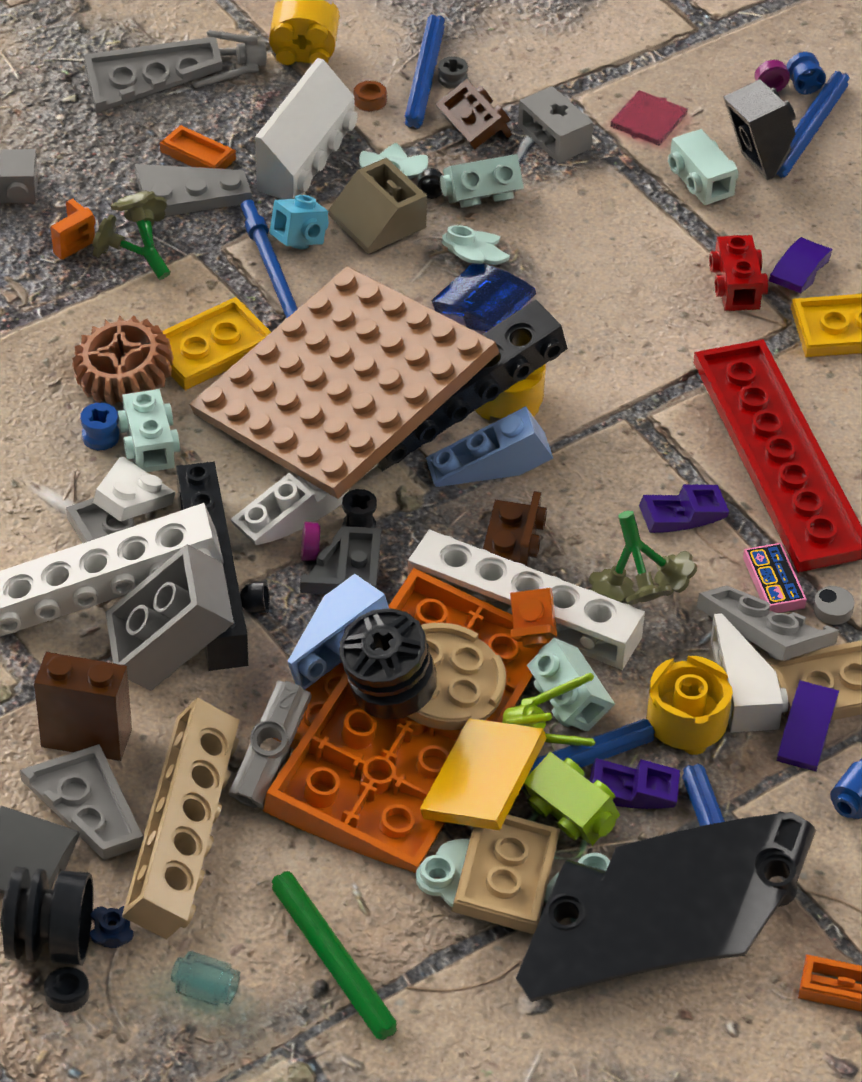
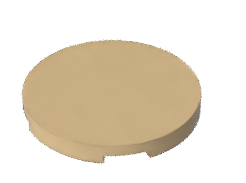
[407,623,506,730]

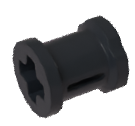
[342,489,377,528]

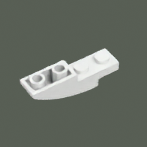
[231,464,377,545]

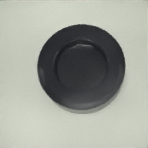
[44,967,90,1013]

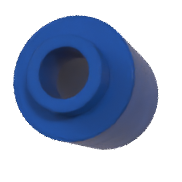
[830,759,862,819]

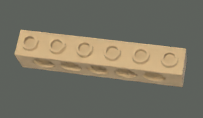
[122,697,240,939]

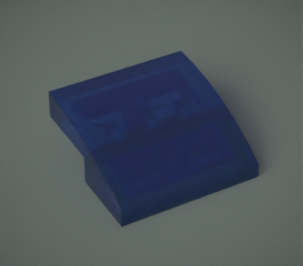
[431,263,536,332]

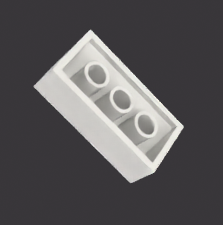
[255,58,358,199]

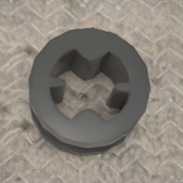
[438,56,468,88]

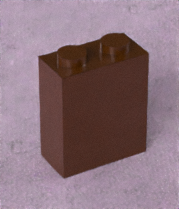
[34,652,132,761]

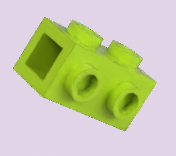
[524,752,620,846]

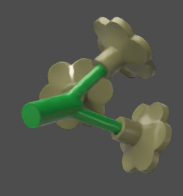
[92,191,171,280]
[589,510,697,605]

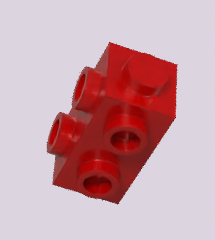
[709,235,768,311]

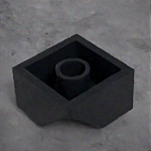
[723,79,796,180]

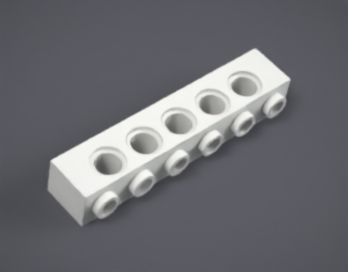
[0,503,224,637]
[407,529,645,670]

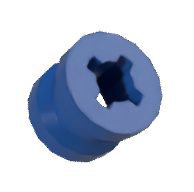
[786,52,826,95]
[80,403,120,451]

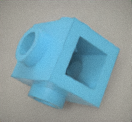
[269,195,329,249]

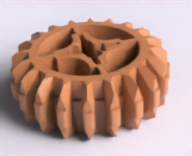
[72,315,174,407]

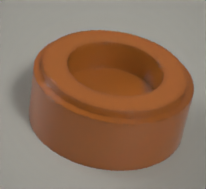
[353,81,387,111]

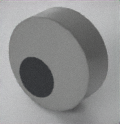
[813,586,855,625]

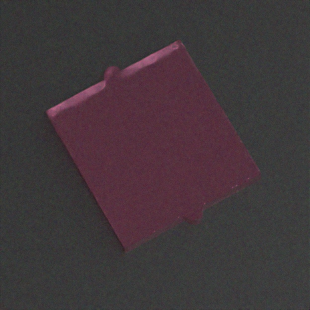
[610,90,688,146]

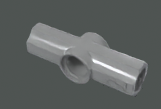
[229,681,312,809]

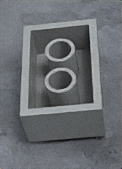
[106,544,234,691]

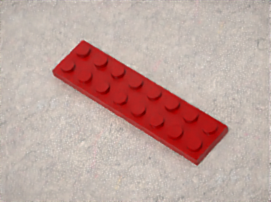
[693,339,862,573]

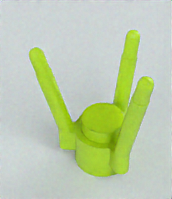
[502,673,595,746]

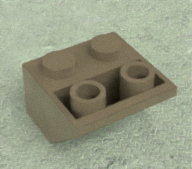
[328,157,427,254]

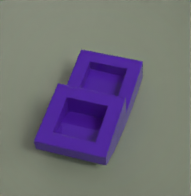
[768,237,833,293]
[639,484,729,533]
[776,680,839,772]
[589,758,680,809]

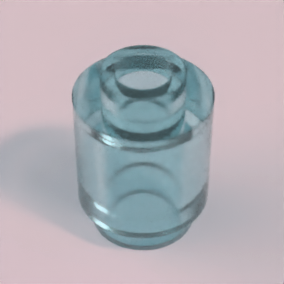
[171,951,240,1006]

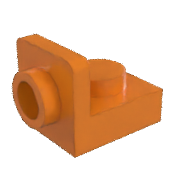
[50,199,96,260]
[510,588,557,648]

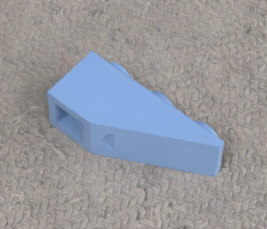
[426,406,553,487]
[287,574,389,689]

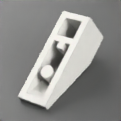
[711,613,788,733]

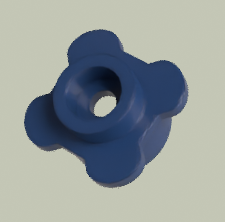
[90,906,134,948]

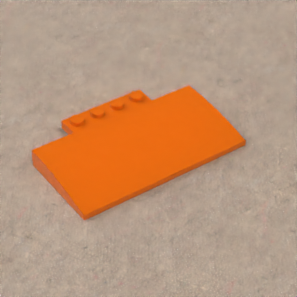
[263,568,553,873]

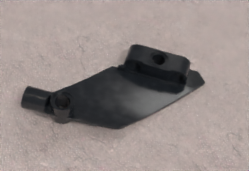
[516,811,816,1002]

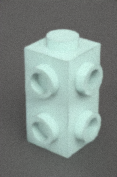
[668,129,738,206]
[440,154,524,208]
[117,389,180,472]
[527,638,615,732]

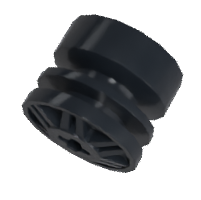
[340,608,437,720]
[1,867,94,966]

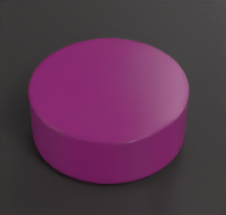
[754,60,790,92]
[301,522,320,562]

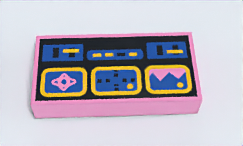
[743,543,807,613]

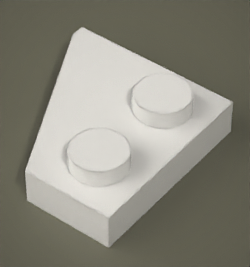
[93,456,176,521]

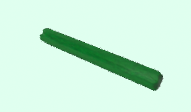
[272,871,397,1040]

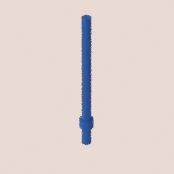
[241,199,298,318]

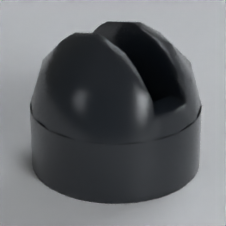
[417,168,443,199]
[240,581,270,614]

